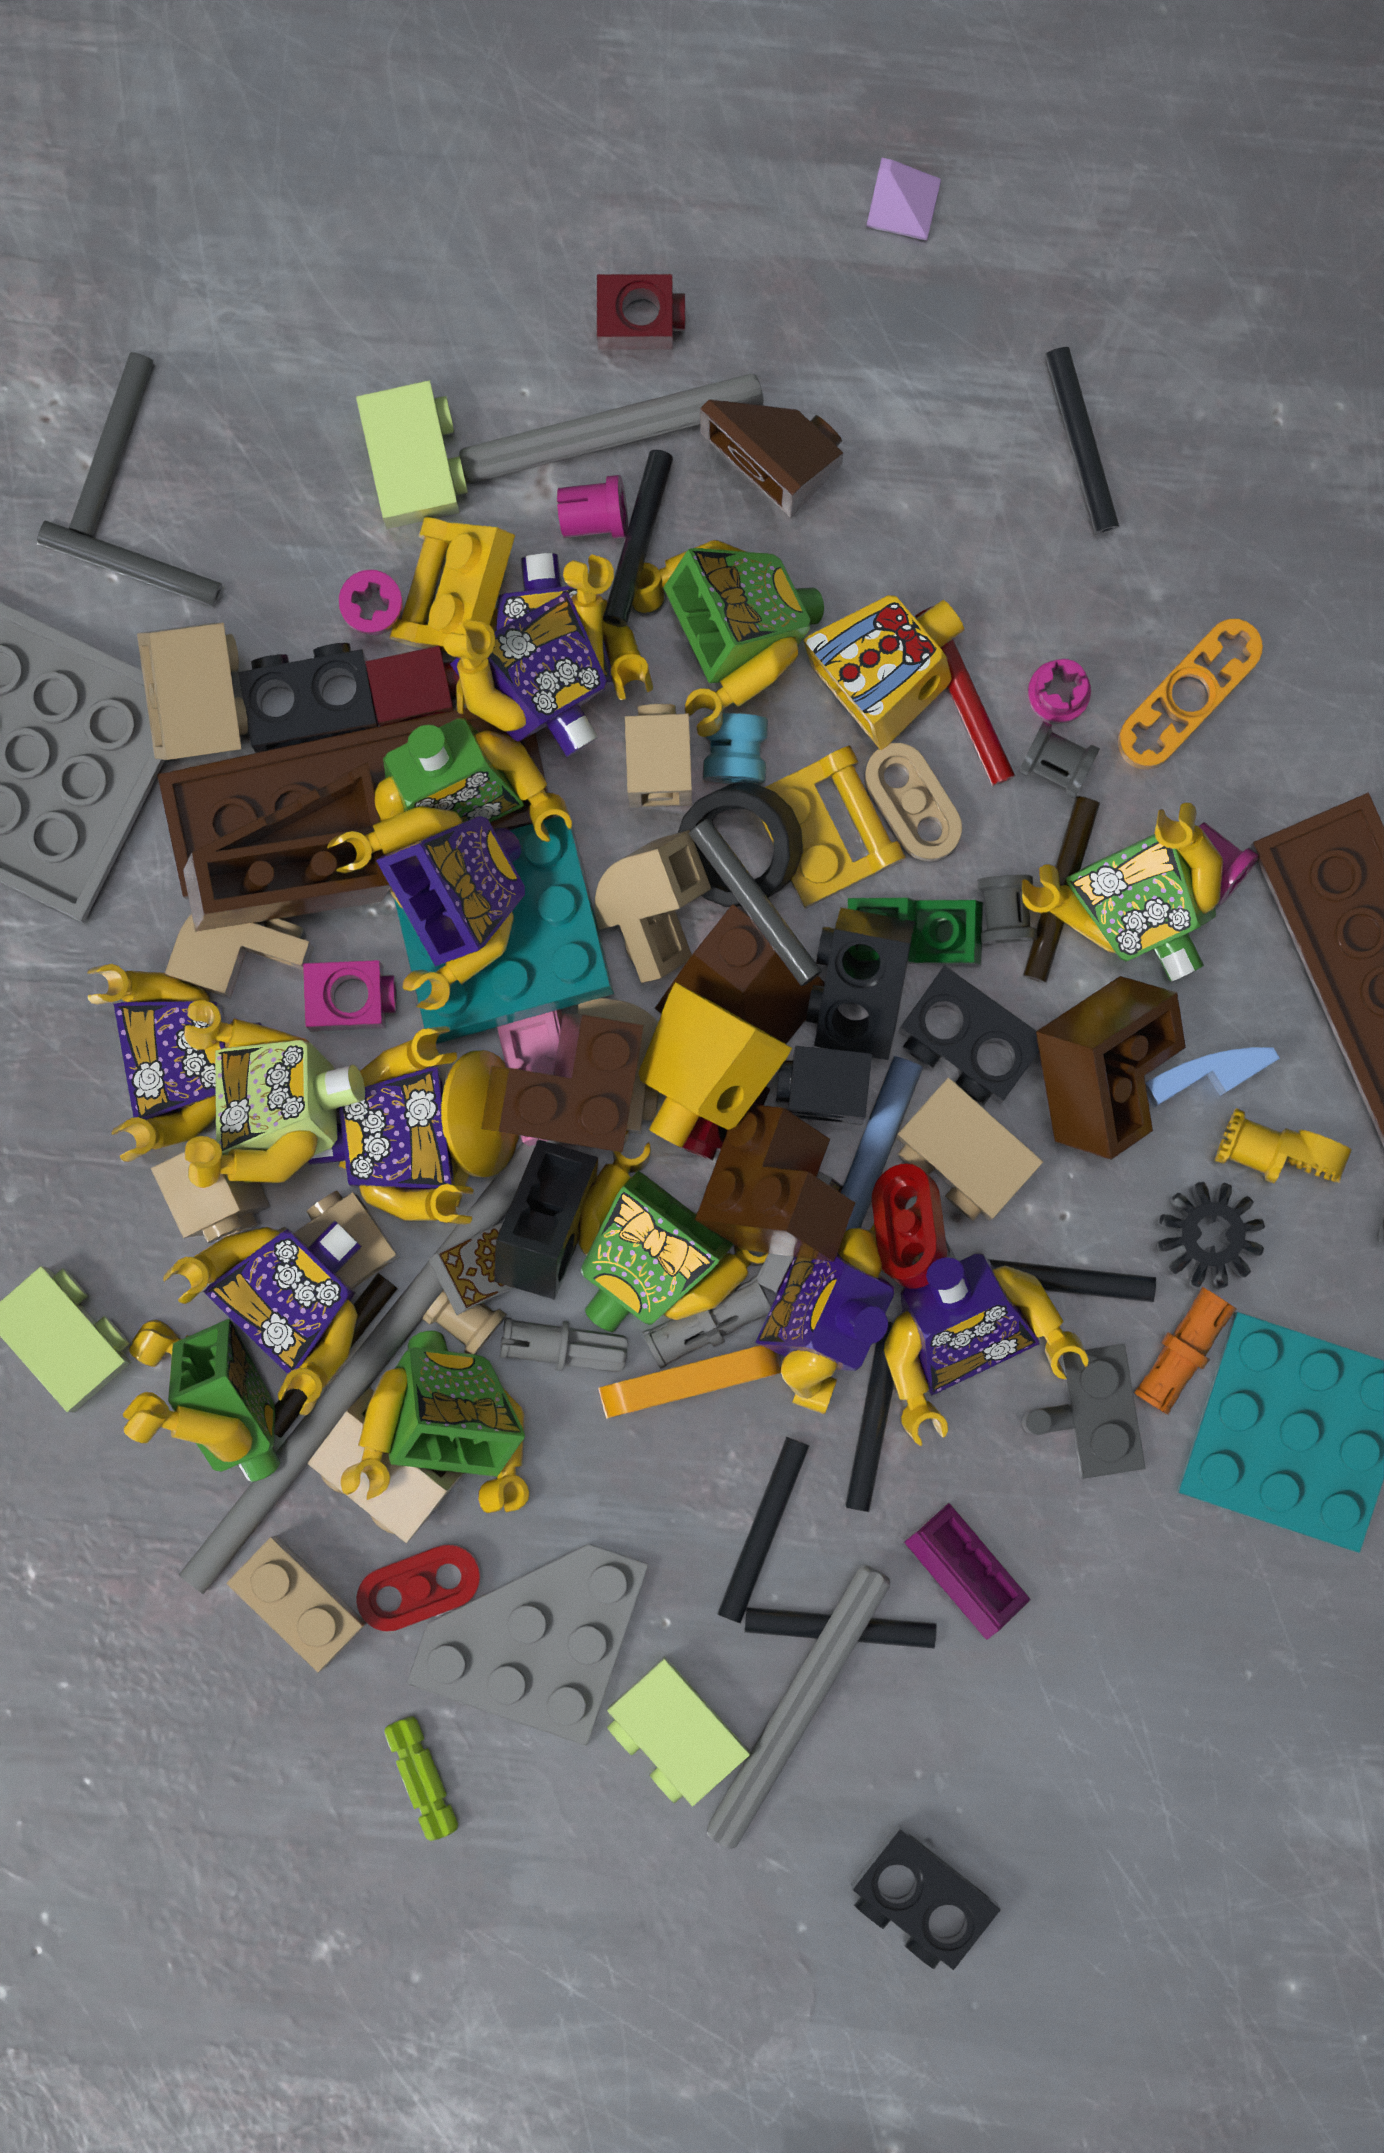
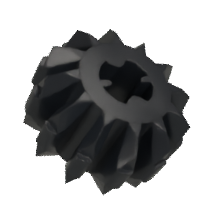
[1157,1182,1265,1289]

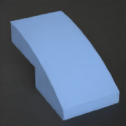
[1146,1047,1280,1108]

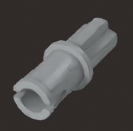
[500,1317,628,1372]

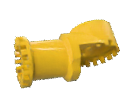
[1215,1108,1352,1184]

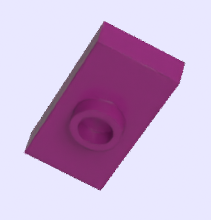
[904,1503,1031,1640]

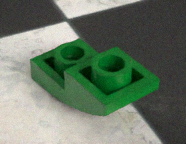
[848,898,983,965]

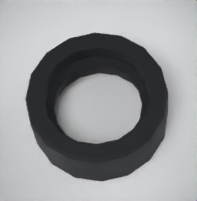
[678,783,803,907]

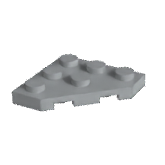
[406,1544,648,1746]

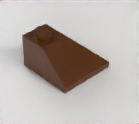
[700,399,844,518]
[654,904,825,1045]

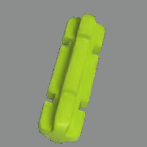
[384,1716,458,1841]

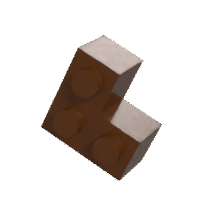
[1036,976,1186,1160]
[481,1013,644,1152]
[695,1104,855,1262]

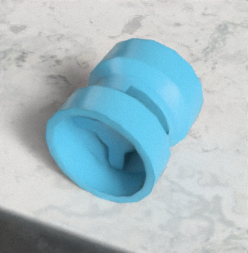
[703,713,768,784]

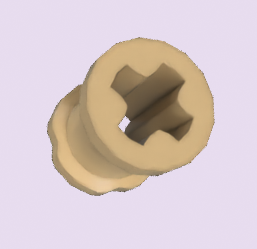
[422,1290,507,1355]

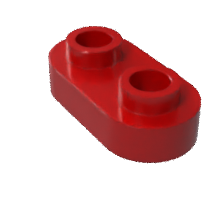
[872,1163,947,1289]
[356,1544,481,1631]

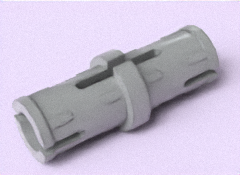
[643,1276,772,1368]

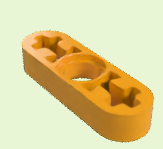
[1118,619,1263,770]
[598,1345,782,1419]

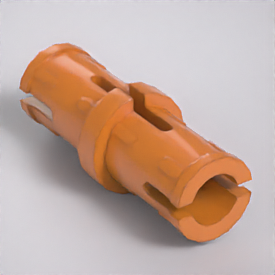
[1134,1287,1237,1415]

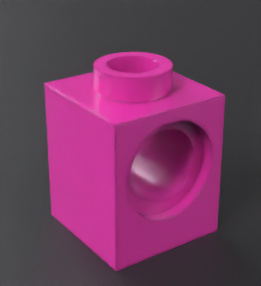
[303,960,397,1032]

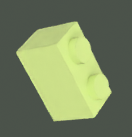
[356,380,468,529]
[0,1266,132,1413]
[607,1656,750,1807]

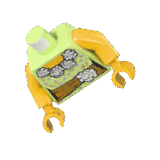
[184,1000,365,1188]

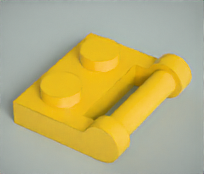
[389,517,515,651]
[759,745,906,909]

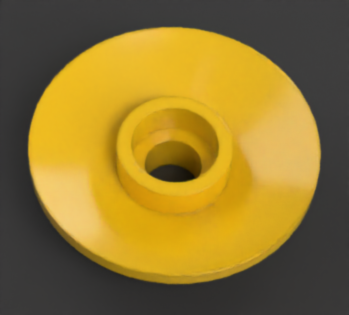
[441,1050,519,1177]

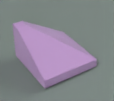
[866,158,941,241]

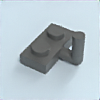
[1022,1343,1146,1479]

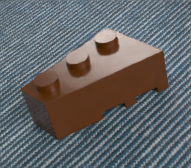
[183,762,391,932]

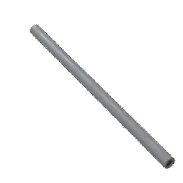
[179,1140,562,1594]

